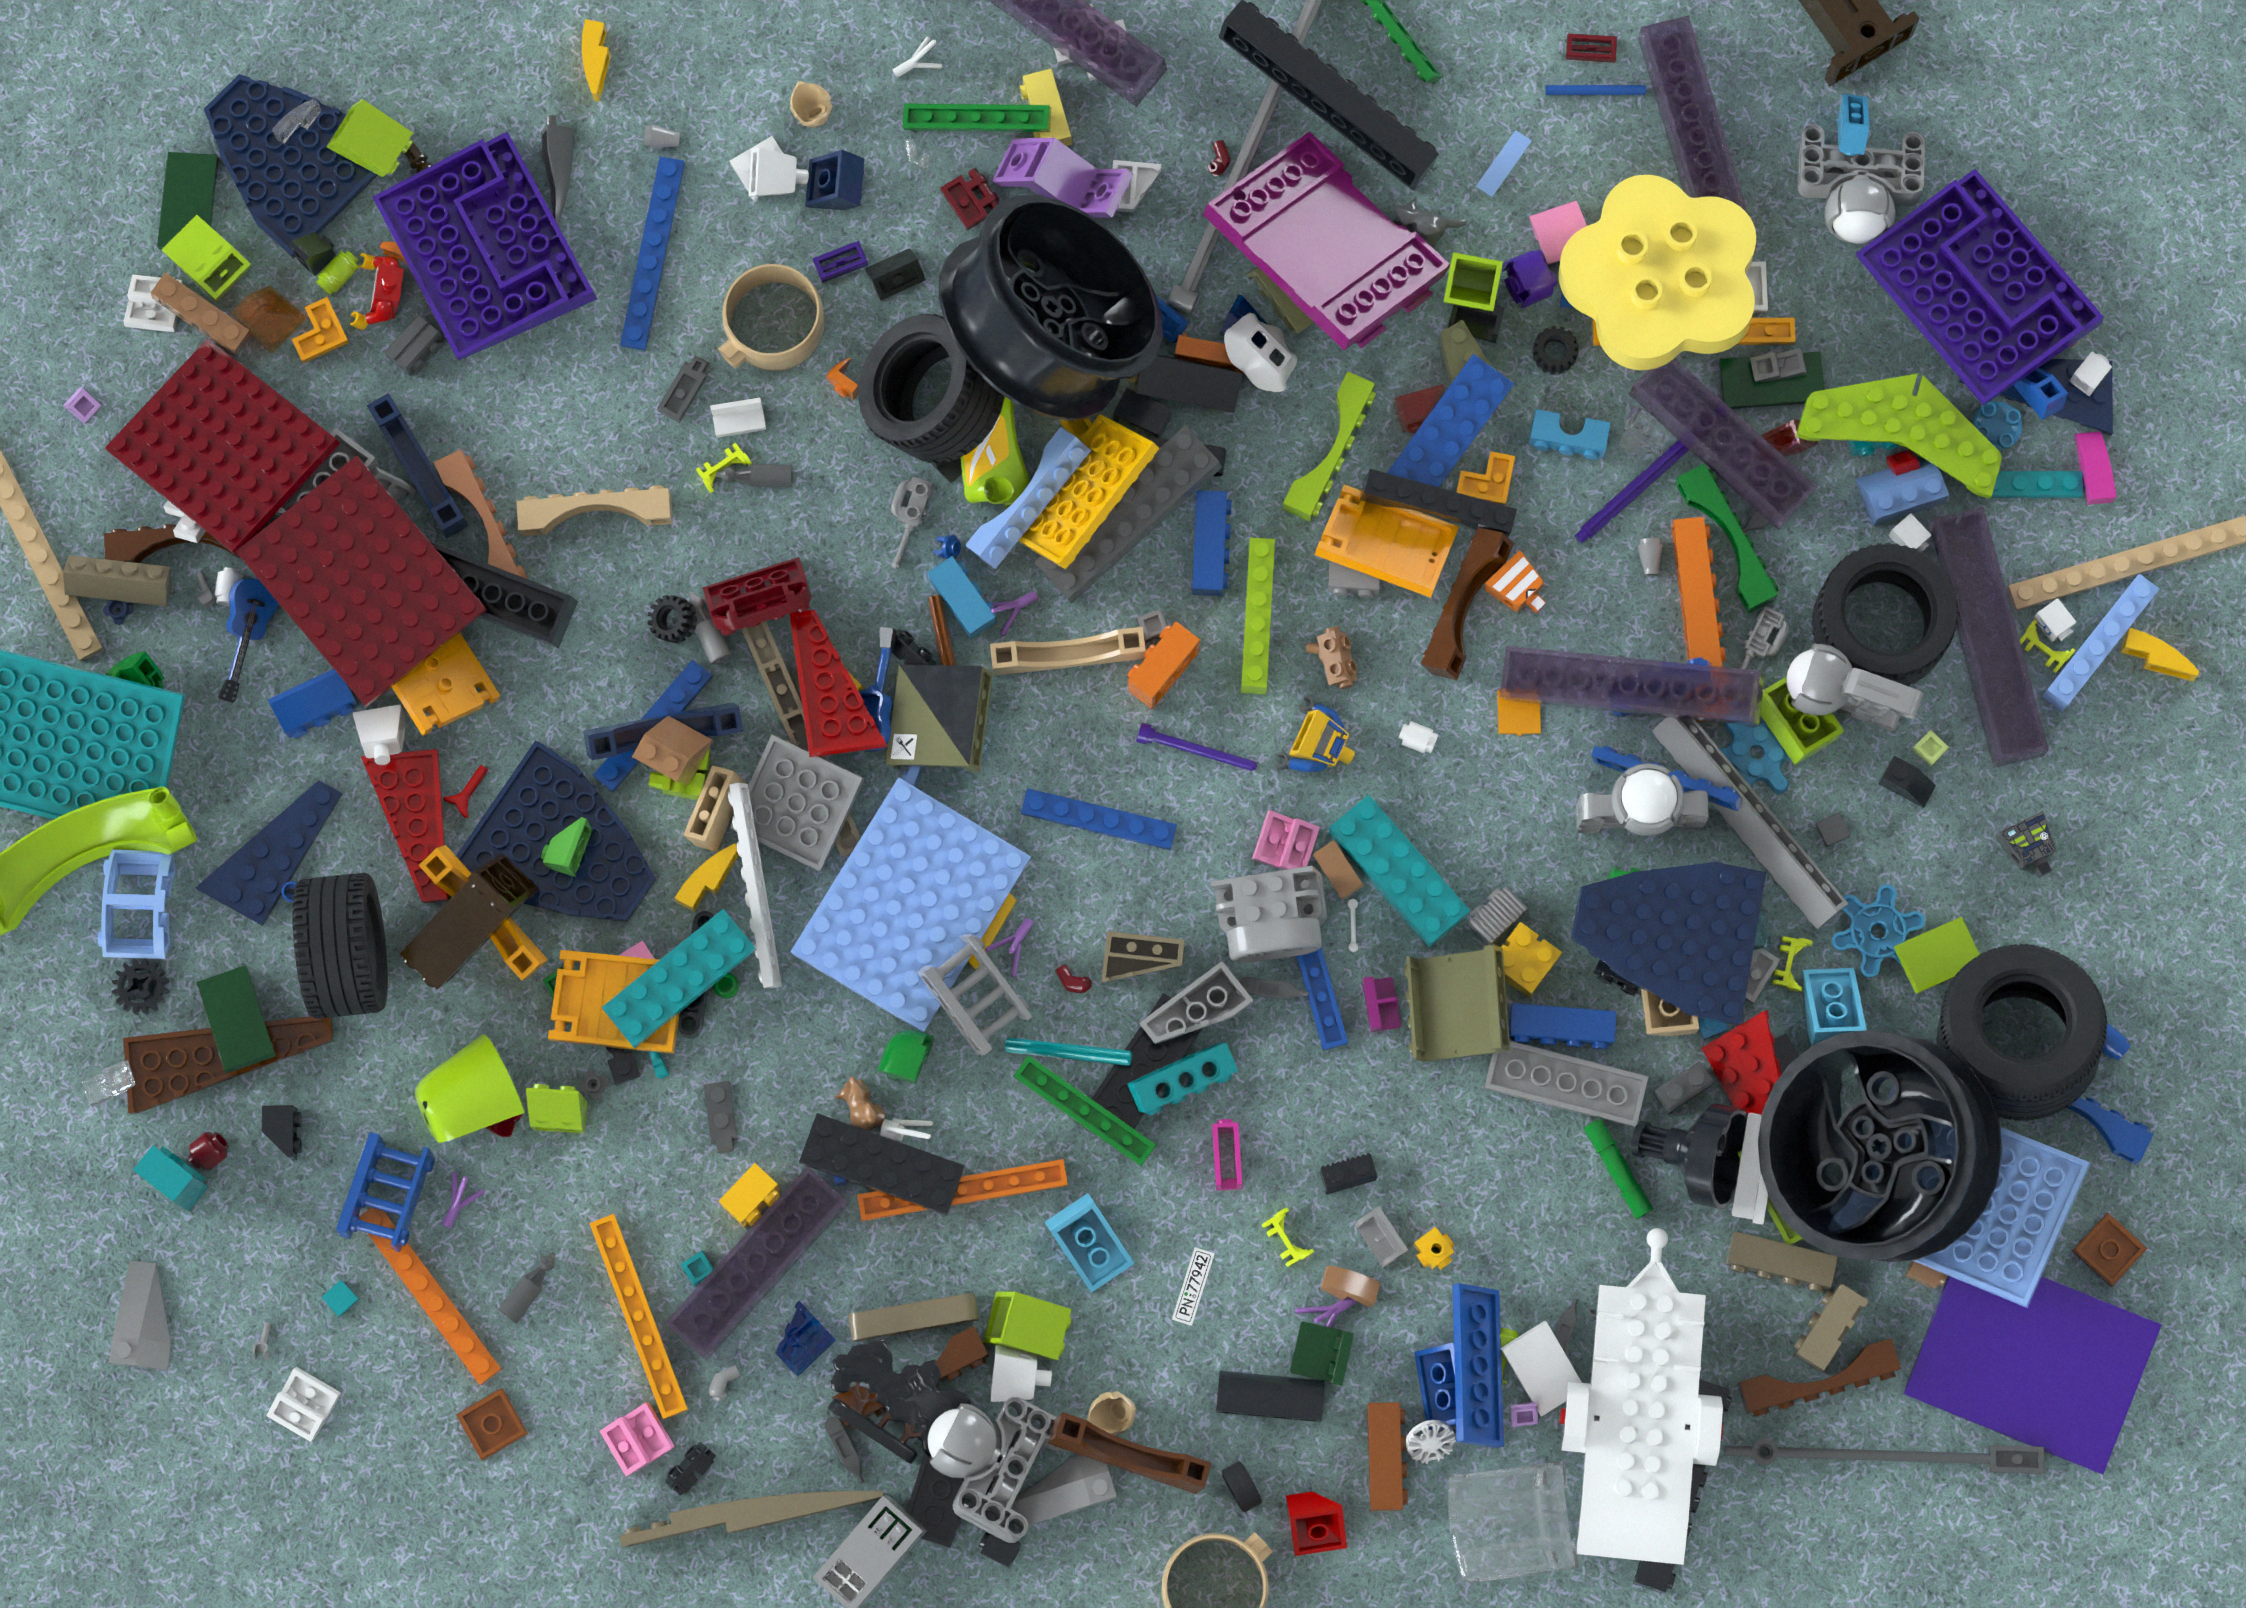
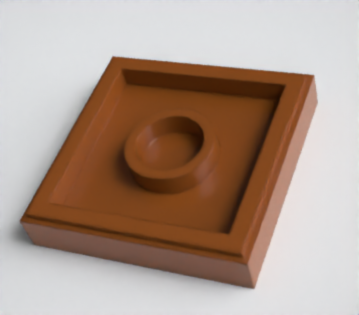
[2072,1213,2147,1287]
[456,1388,528,1461]

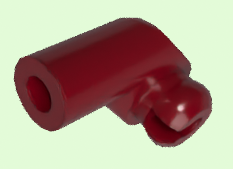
[1208,140,1231,176]
[1055,964,1092,994]

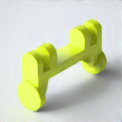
[696,443,752,493]
[2017,619,2075,673]
[1772,936,1813,992]
[1262,1207,1315,1267]

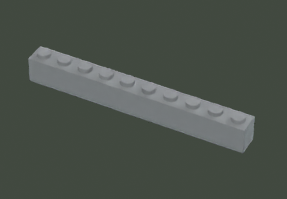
[1652,706,1848,929]

